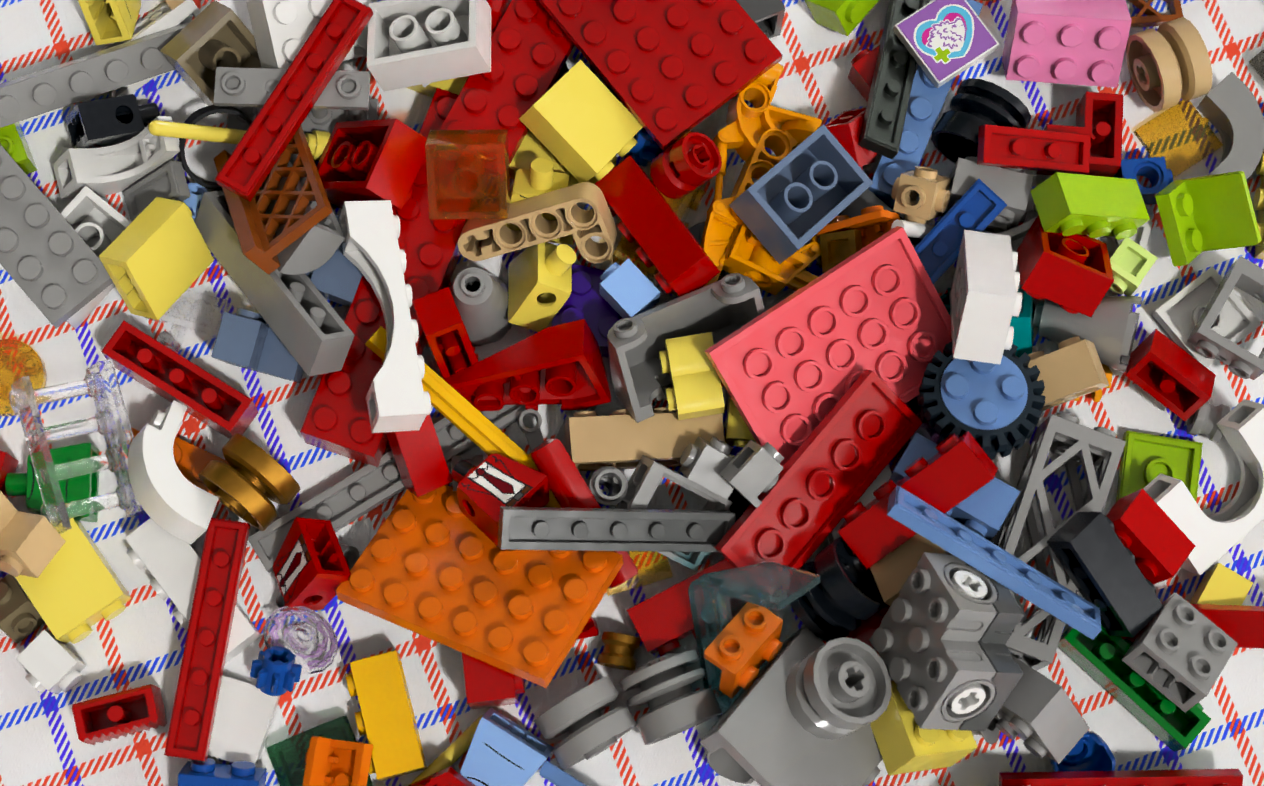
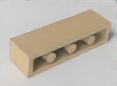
[564,407,725,471]

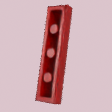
[529,438,638,588]

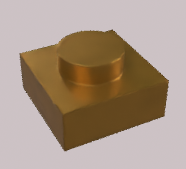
[820,229,862,273]

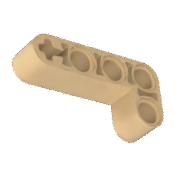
[457,182,617,264]

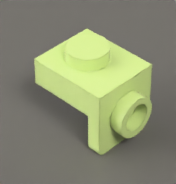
[1109,237,1158,296]

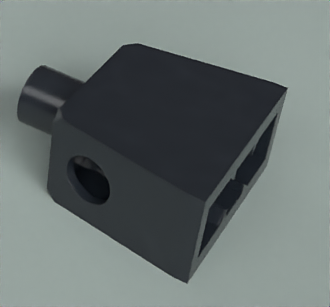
[65,94,160,148]

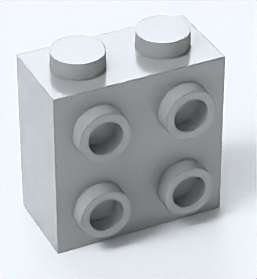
[942,156,1034,233]
[1122,592,1238,712]

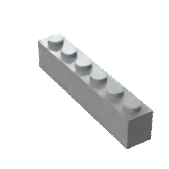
[195,190,355,376]

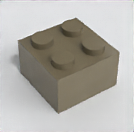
[160,0,261,114]

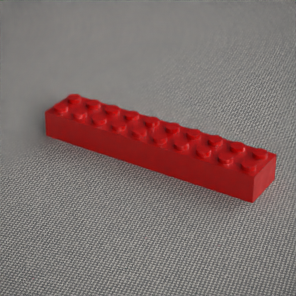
[300,88,491,467]

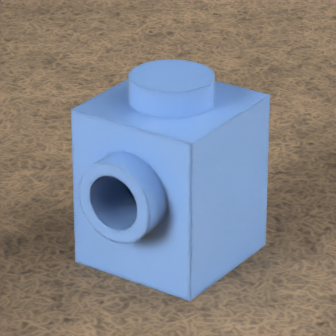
[599,258,661,319]

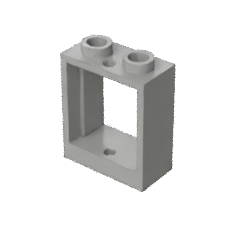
[1187,256,1264,380]
[615,455,733,572]

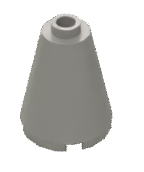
[448,267,512,347]
[1033,296,1142,372]

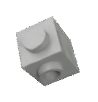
[680,436,735,500]

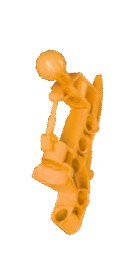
[701,63,823,295]

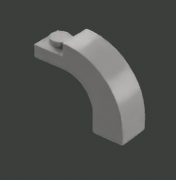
[1196,72,1264,180]

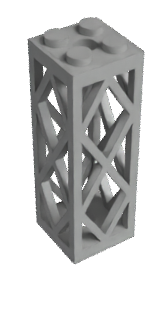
[998,413,1126,671]

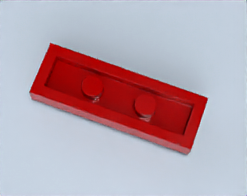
[977,124,1091,175]

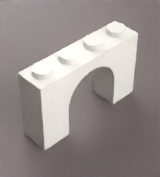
[1143,399,1264,575]

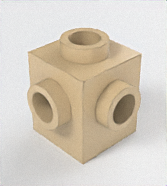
[891,166,951,224]

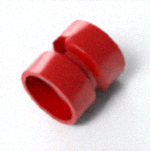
[650,132,722,199]

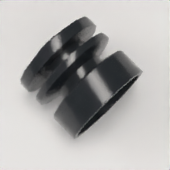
[931,78,1031,168]
[785,537,887,642]

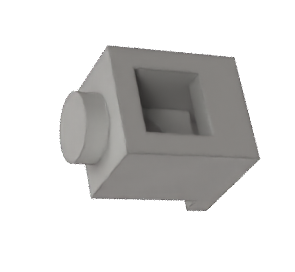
[719,439,784,508]

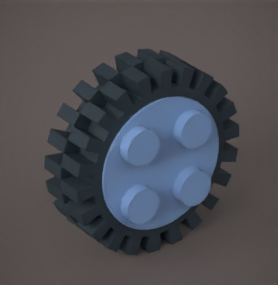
[918,341,1045,460]

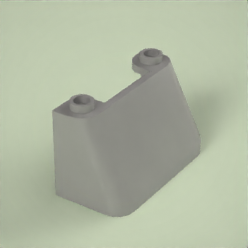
[607,273,765,423]

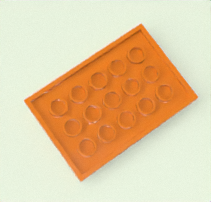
[336,485,623,688]

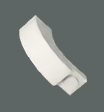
[53,116,180,199]
[128,400,219,545]

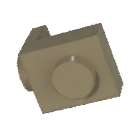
[0,574,45,643]

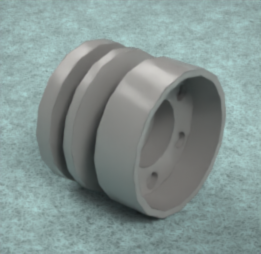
[619,650,722,745]

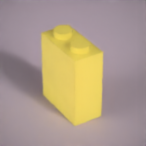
[519,59,643,183]
[98,197,214,320]
[14,517,132,644]

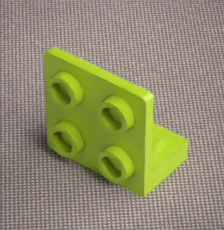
[1155,171,1261,267]

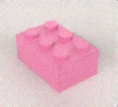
[1002,0,1132,88]

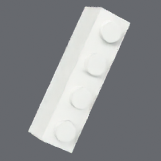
[125,518,262,664]

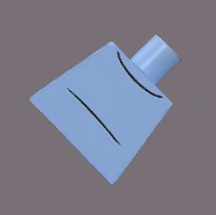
[460,708,554,786]

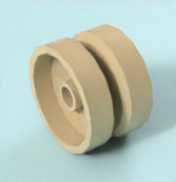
[1126,17,1213,112]

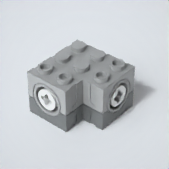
[869,552,1025,731]

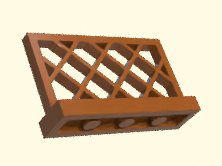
[213,126,333,275]

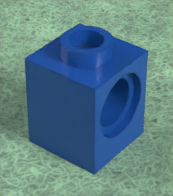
[1113,156,1173,205]

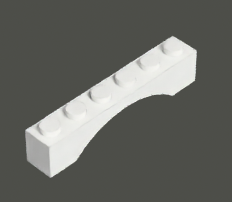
[338,200,431,433]

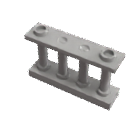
[214,67,379,134]

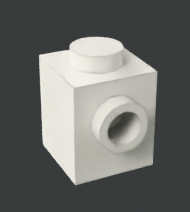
[15,629,86,694]

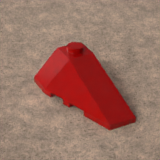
[444,319,611,411]

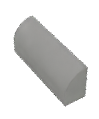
[259,154,345,275]

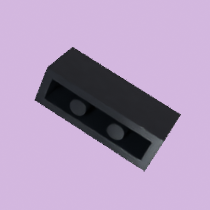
[1047,512,1164,638]

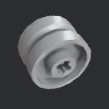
[786,637,892,740]
[534,676,637,770]

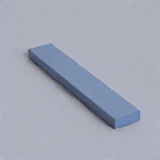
[887,486,1101,640]

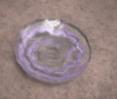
[263,606,338,674]

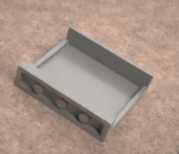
[700,626,882,786]

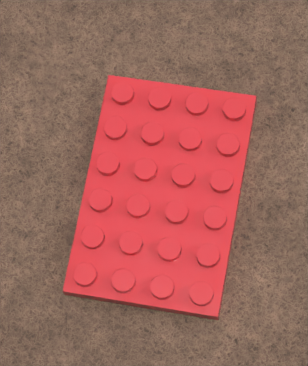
[704,226,952,466]

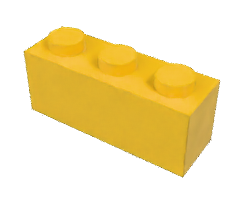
[346,650,427,781]

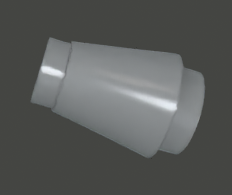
[589,466,628,505]

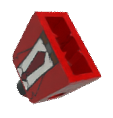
[451,453,550,545]
[273,517,351,613]

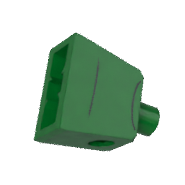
[5,443,100,522]

